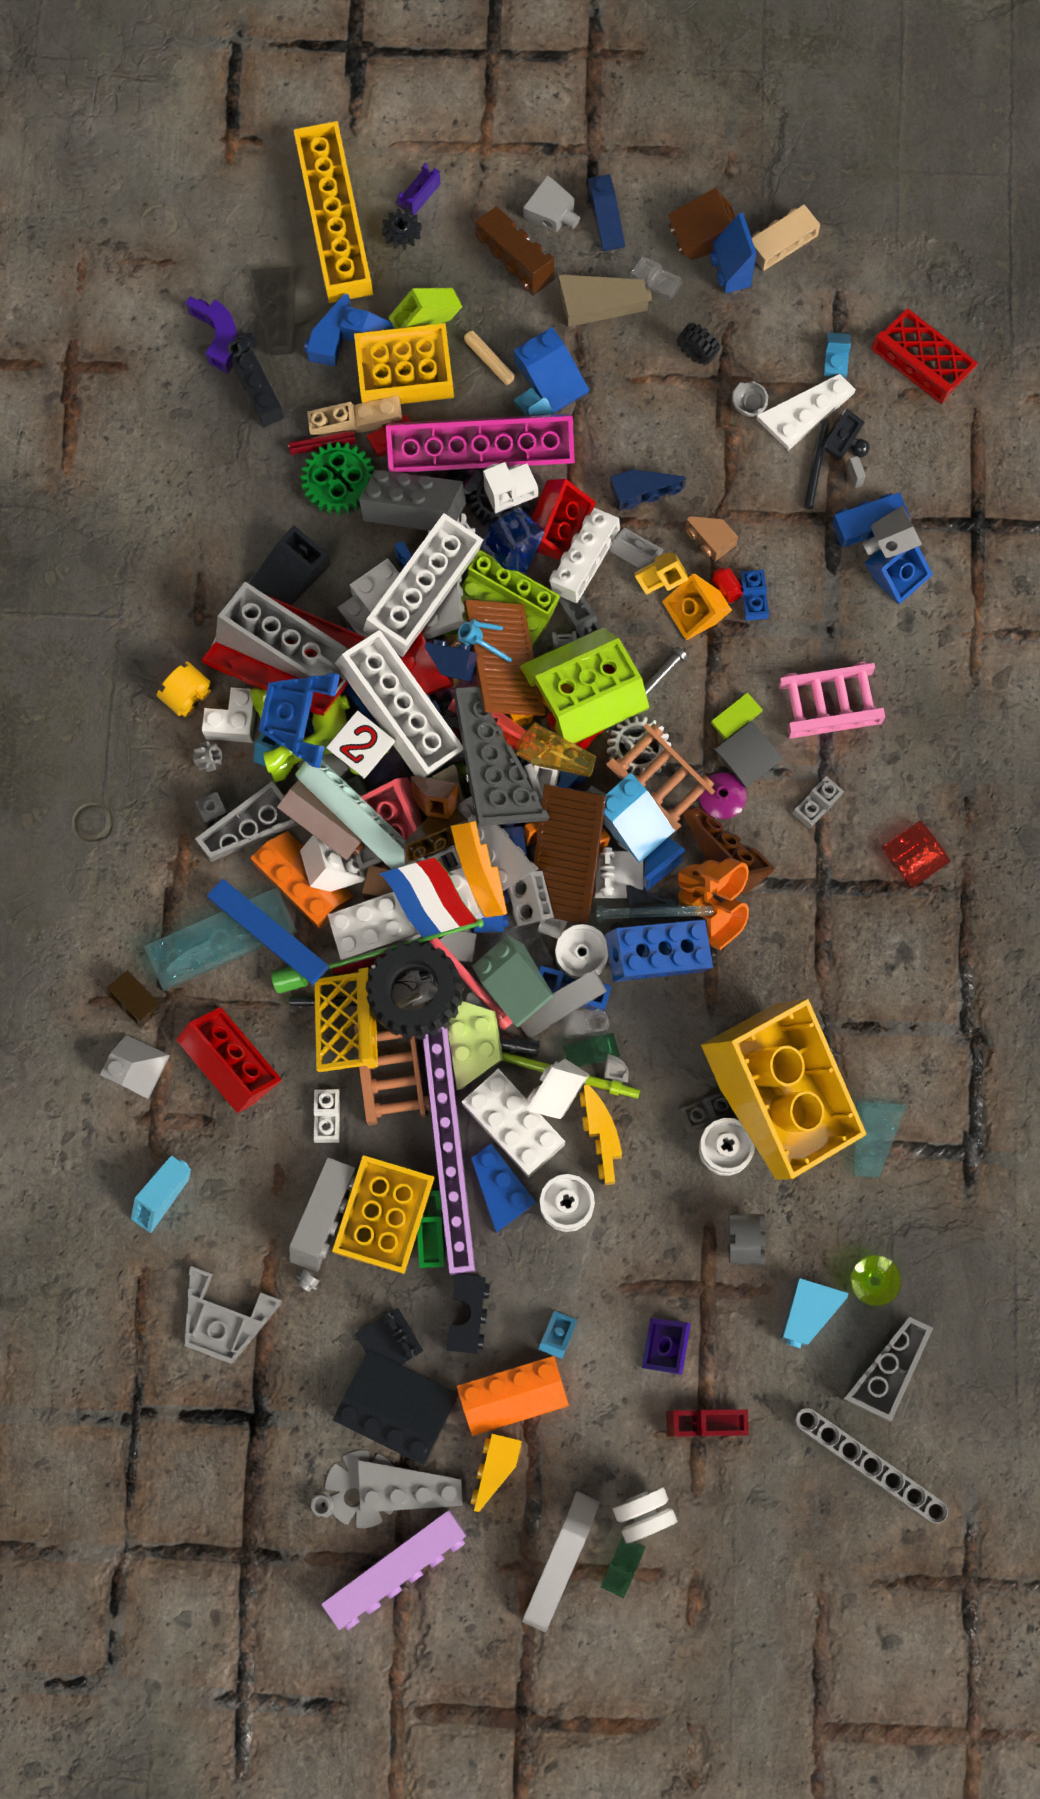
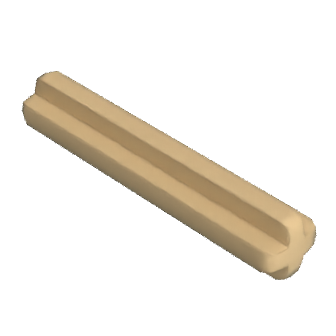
[464,330,515,385]

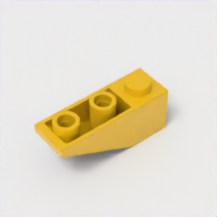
[471,1434,522,1512]

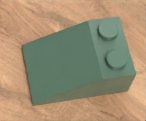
[472,935,554,1027]

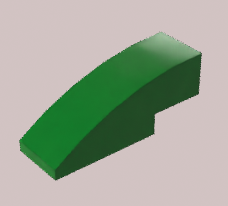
[417,1189,444,1268]

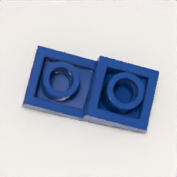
[740,569,769,621]

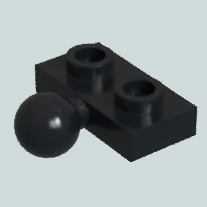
[821,409,870,461]

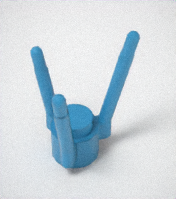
[458,619,512,662]

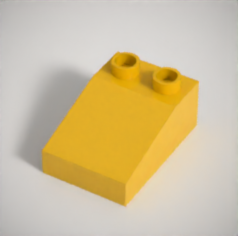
[701,999,867,1179]

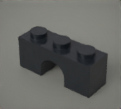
[232,349,284,428]
[447,1274,490,1355]

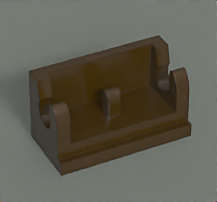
[107,970,160,1029]

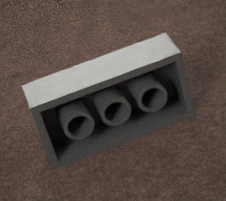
[359,470,466,530]

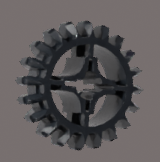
[469,469,532,531]

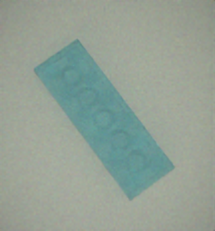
[144,887,297,991]

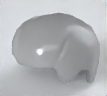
[732,381,768,417]

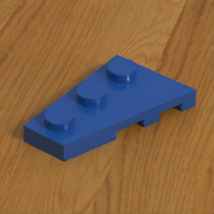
[471,1144,536,1233]

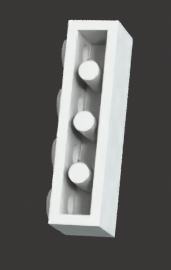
[549,508,620,603]

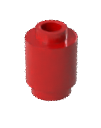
[711,567,743,604]

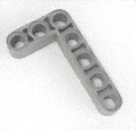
[522,1491,600,1633]

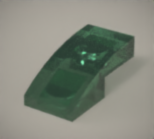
[563,1033,620,1068]
[601,1536,646,1598]

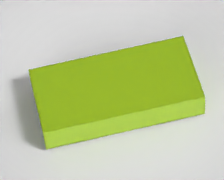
[711,692,763,740]

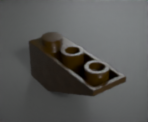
[404,809,468,864]

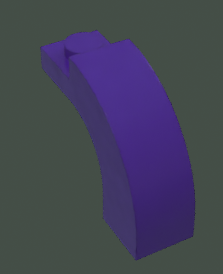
[185,296,238,374]

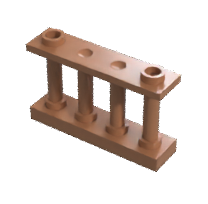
[605,723,715,833]
[354,1026,430,1126]

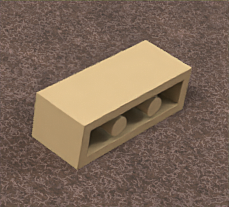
[751,204,820,271]

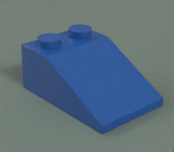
[709,213,757,294]
[514,327,590,413]

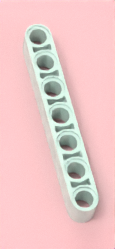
[296,760,426,870]

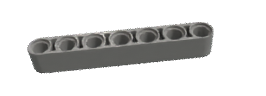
[794,1408,948,1524]

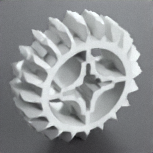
[607,716,671,778]

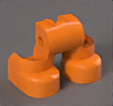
[678,858,749,950]

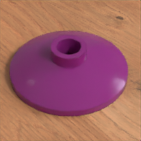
[699,773,746,819]

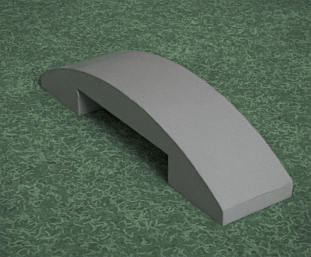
[520,970,607,1039]

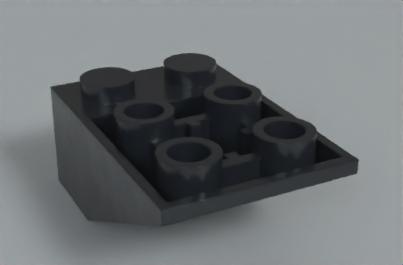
[249,525,331,606]

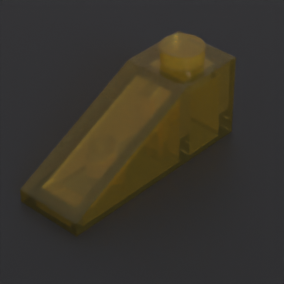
[516,723,596,777]

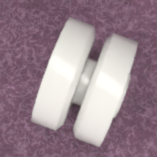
[555,924,608,980]
[699,1118,755,1176]
[540,1174,595,1232]
[612,1487,678,1544]

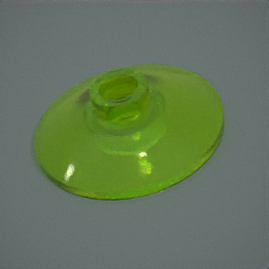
[851,1255,901,1306]

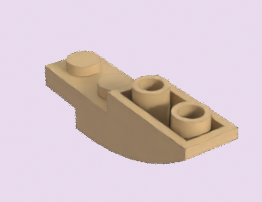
[307,396,402,435]

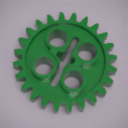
[300,442,375,516]

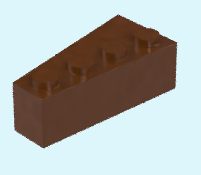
[475,206,554,296]

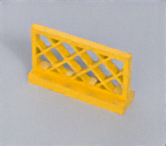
[315,967,378,1072]

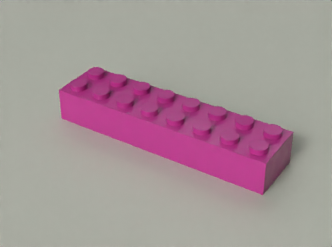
[386,413,575,473]

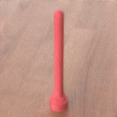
[429,938,513,1031]

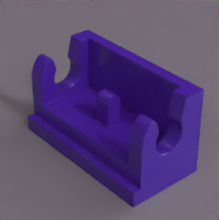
[396,163,441,216]

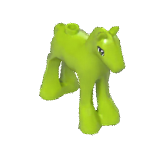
[250,687,389,783]

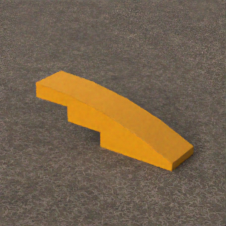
[451,821,507,918]

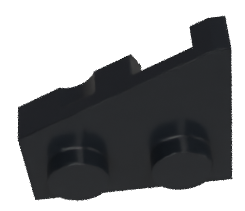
[626,885,679,927]

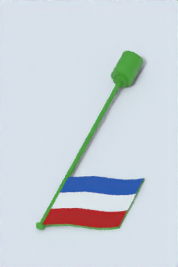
[272,857,484,994]

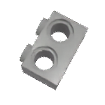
[507,871,554,926]

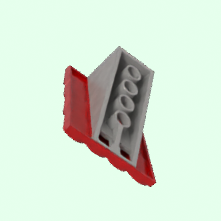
[202,582,367,716]

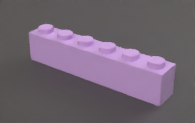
[322,1510,467,1631]

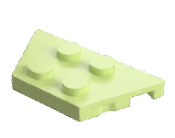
[447,1001,503,1090]

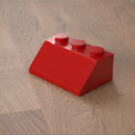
[523,478,596,561]

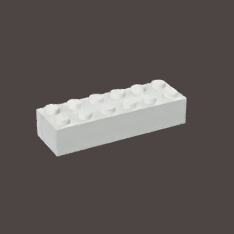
[363,513,483,657]
[335,630,463,778]
[328,868,484,961]

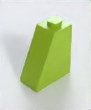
[389,288,462,329]

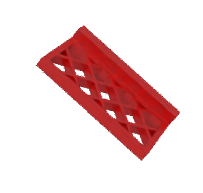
[871,308,978,405]

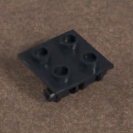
[355,1308,423,1365]

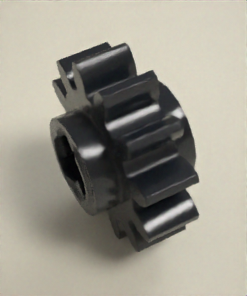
[381,209,422,250]

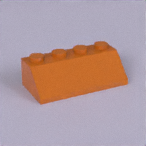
[250,831,354,930]
[457,1356,569,1436]

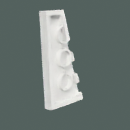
[757,374,856,451]

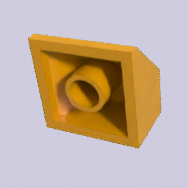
[662,574,732,640]

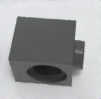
[195,792,228,829]

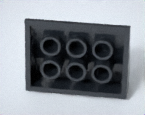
[332,1350,459,1466]

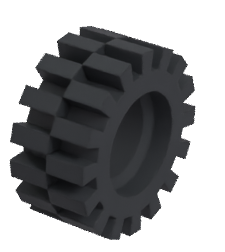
[676,323,720,365]

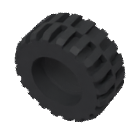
[366,941,463,1040]

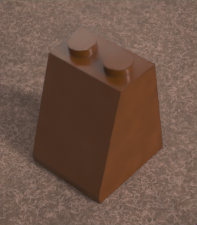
[668,188,736,260]

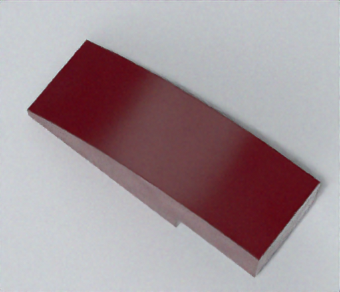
[666,1409,749,1437]

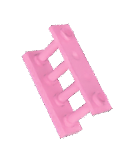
[779,662,885,739]

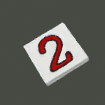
[326,711,395,779]

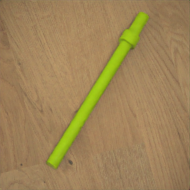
[502,1051,640,1099]

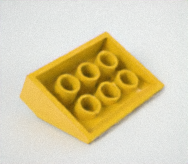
[354,323,454,404]
[332,1155,435,1274]

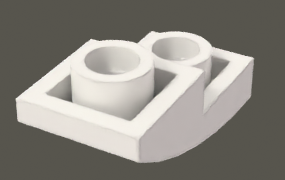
[314,1089,340,1143]

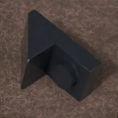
[444,469,484,503]

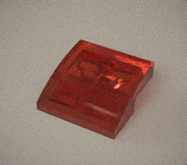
[881,820,951,888]

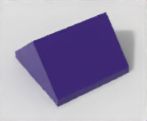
[642,1318,691,1375]

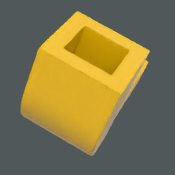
[635,552,688,595]

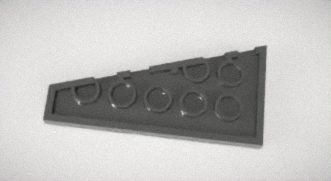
[453,687,550,826]

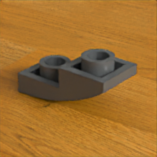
[678,1092,735,1133]

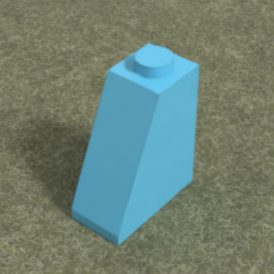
[131,1156,191,1233]
[781,1278,848,1349]

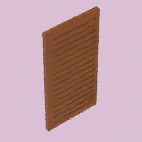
[464,600,545,716]

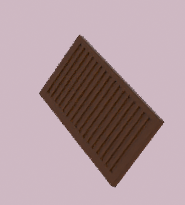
[529,784,606,925]

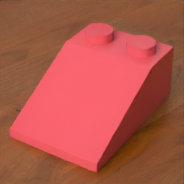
[361,777,422,865]

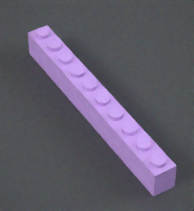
[423,1027,476,1275]

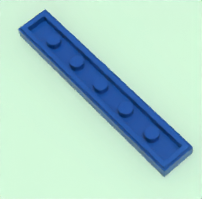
[207,879,329,986]

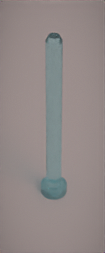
[596,905,713,923]

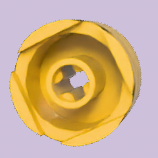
[157,661,211,718]

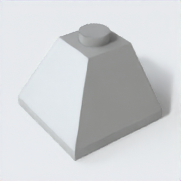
[100,1035,170,1100]

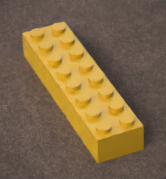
[294,121,373,303]

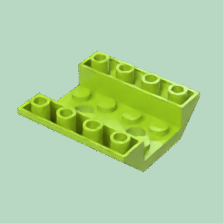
[443,550,560,649]
[520,627,649,748]

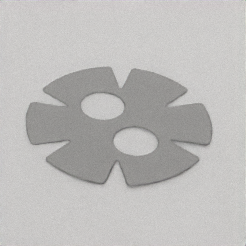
[325,1450,394,1528]

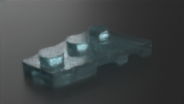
[853,1101,907,1178]

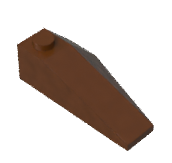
[683,807,775,895]

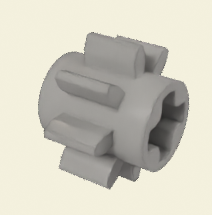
[193,741,222,772]

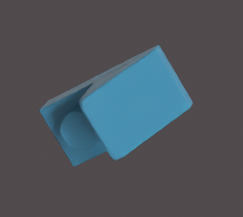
[824,332,851,378]
[514,387,554,416]
[539,1311,577,1359]

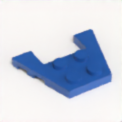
[259,673,340,768]

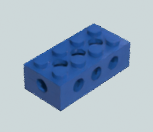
[605,920,713,982]

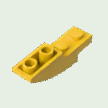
[579,1085,622,1185]

